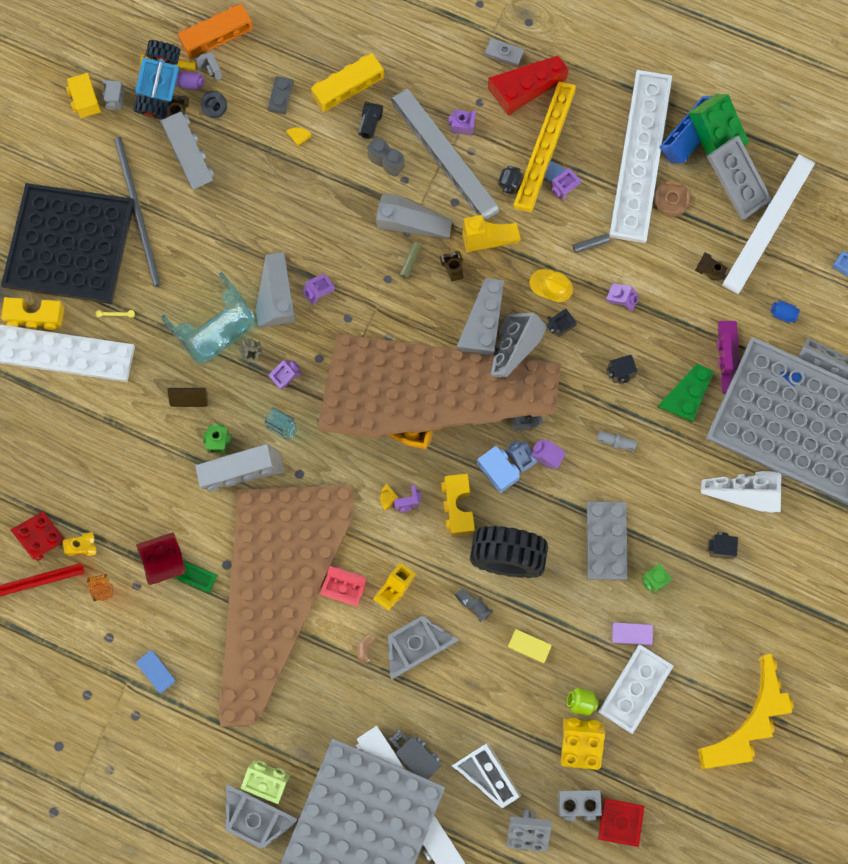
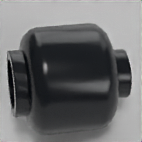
[498,166,524,194]

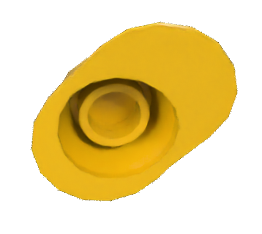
[529,269,573,303]

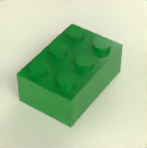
[688,94,749,155]

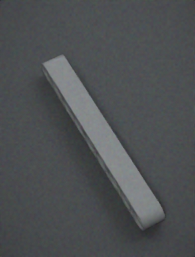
[391,89,499,221]

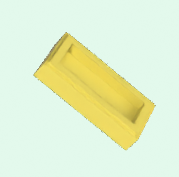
[507,629,552,664]

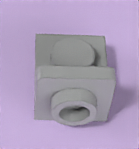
[195,52,222,81]

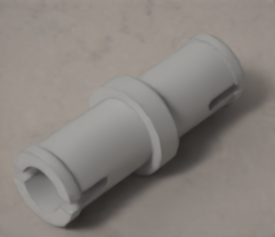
[596,430,637,452]

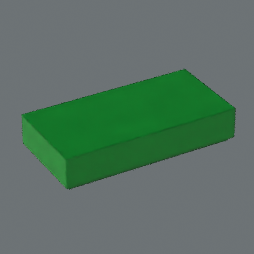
[174,560,218,594]

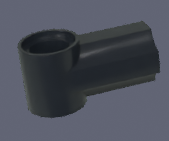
[358,101,383,139]

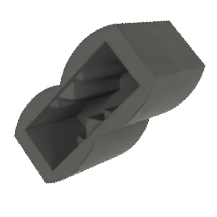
[367,138,404,177]

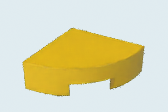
[286,127,312,147]
[380,484,399,511]

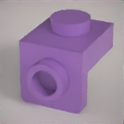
[606,283,638,311]
[394,485,421,513]

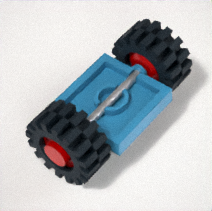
[133,40,181,119]

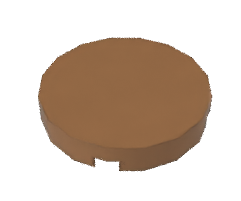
[653,181,691,217]

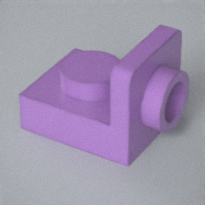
[551,168,581,201]
[303,274,335,305]
[268,360,302,389]

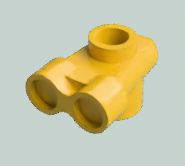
[63,532,96,556]

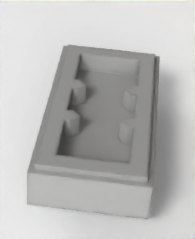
[485,38,524,67]

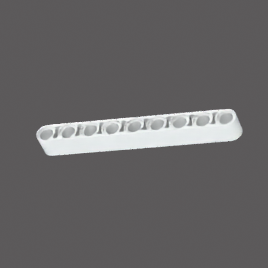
[722,154,815,295]

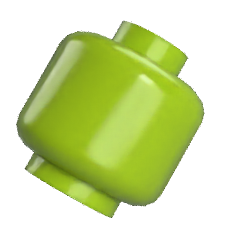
[567,688,598,716]

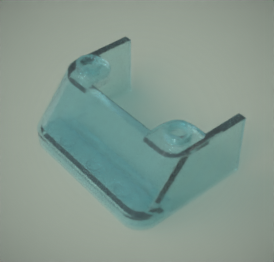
[161,272,256,364]

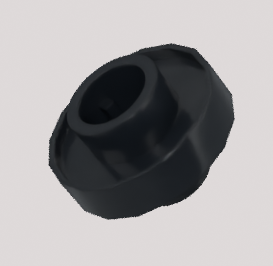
[200,90,227,118]

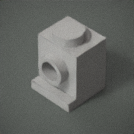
[102,80,125,110]

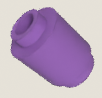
[176,70,205,91]

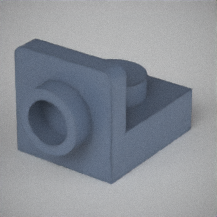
[504,441,537,472]

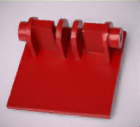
[10,511,65,561]

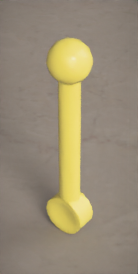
[96,310,135,318]

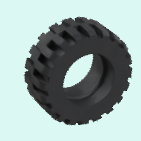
[470,526,548,578]

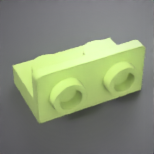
[241,760,290,804]

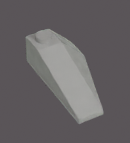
[376,193,452,239]
[256,252,296,328]
[491,313,547,377]

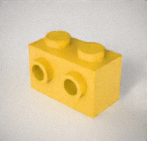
[66,73,101,119]

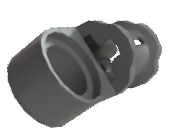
[455,588,494,623]

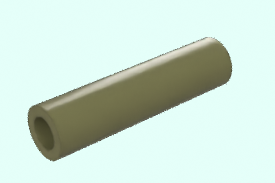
[400,242,422,279]

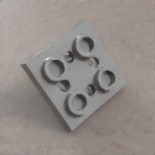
[506,809,552,852]

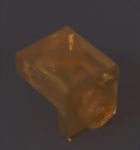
[87,574,113,602]

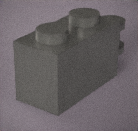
[388,729,441,779]

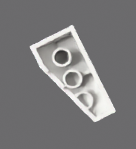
[701,471,781,513]

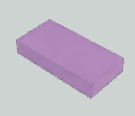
[612,623,653,646]

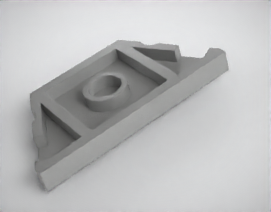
[388,616,458,680]
[225,784,298,849]

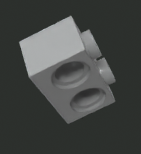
[558,790,602,821]

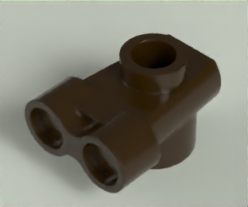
[167,96,189,116]
[439,251,464,282]
[695,252,728,281]

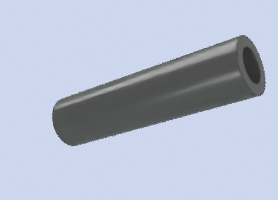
[572,233,610,253]

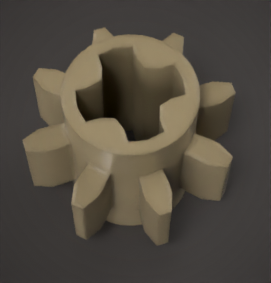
[239,338,263,362]

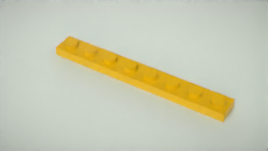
[513,82,576,213]

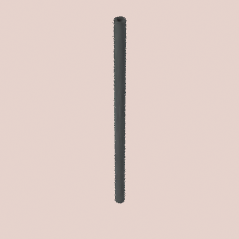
[114,137,161,287]

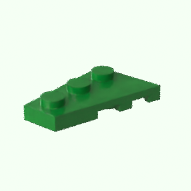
[657,364,714,423]

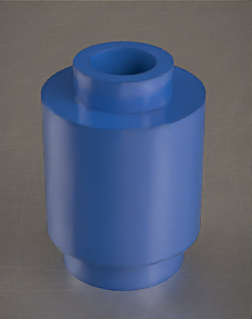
[770,300,800,323]

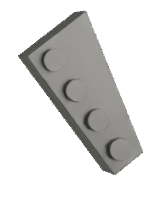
[159,112,214,189]
[456,278,504,356]
[195,444,285,492]

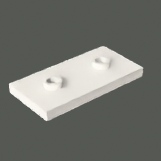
[598,644,673,734]

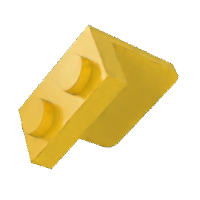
[560,718,605,770]

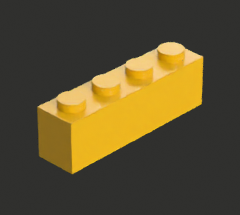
[311,53,384,113]

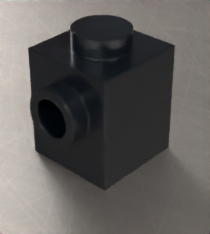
[606,354,638,384]
[707,532,738,560]

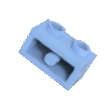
[477,446,520,494]

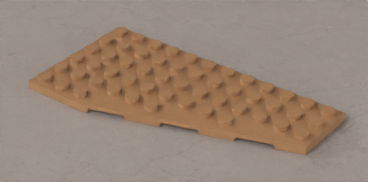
[318,333,561,438]

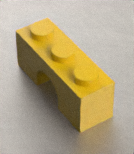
[1,297,65,330]
[441,474,475,537]

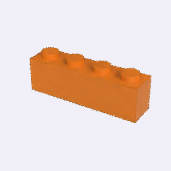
[178,3,253,59]

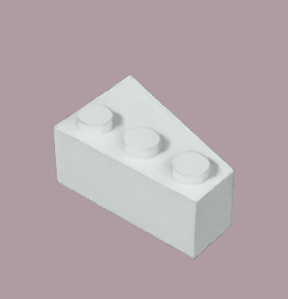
[452,743,521,808]

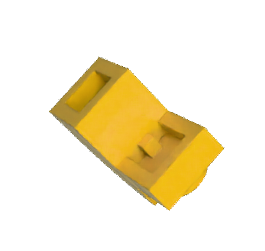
[373,562,416,611]

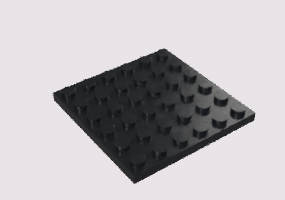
[1,183,134,304]

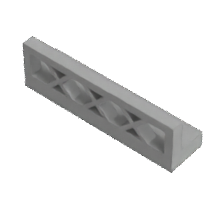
[798,337,848,380]

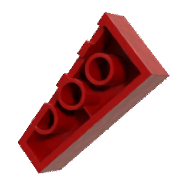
[488,55,569,115]

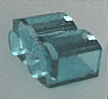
[264,407,297,440]

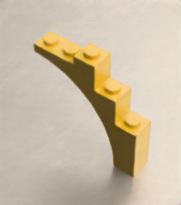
[698,654,794,770]

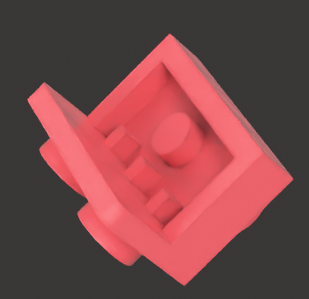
[320,566,367,607]

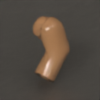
[357,633,376,664]

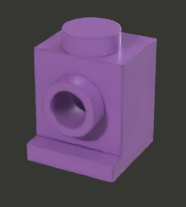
[448,109,476,136]

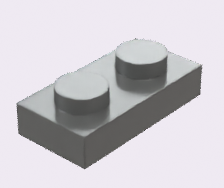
[268,76,294,115]

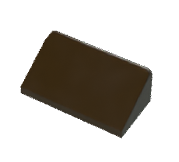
[167,388,208,407]

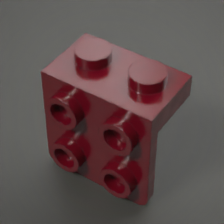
[136,532,186,585]

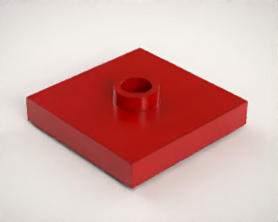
[597,798,645,847]

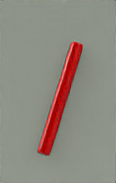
[0,563,85,597]

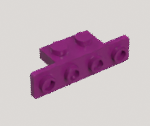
[717,321,740,394]

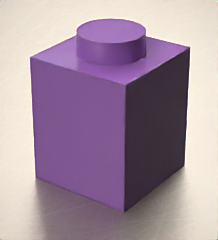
[531,440,566,469]

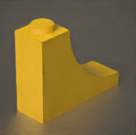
[462,215,521,253]

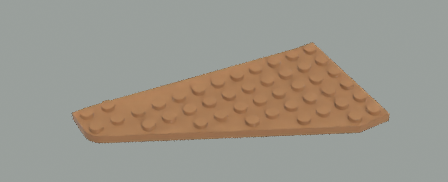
[220,485,354,727]

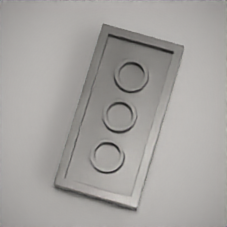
[707,136,772,219]
[587,502,627,580]

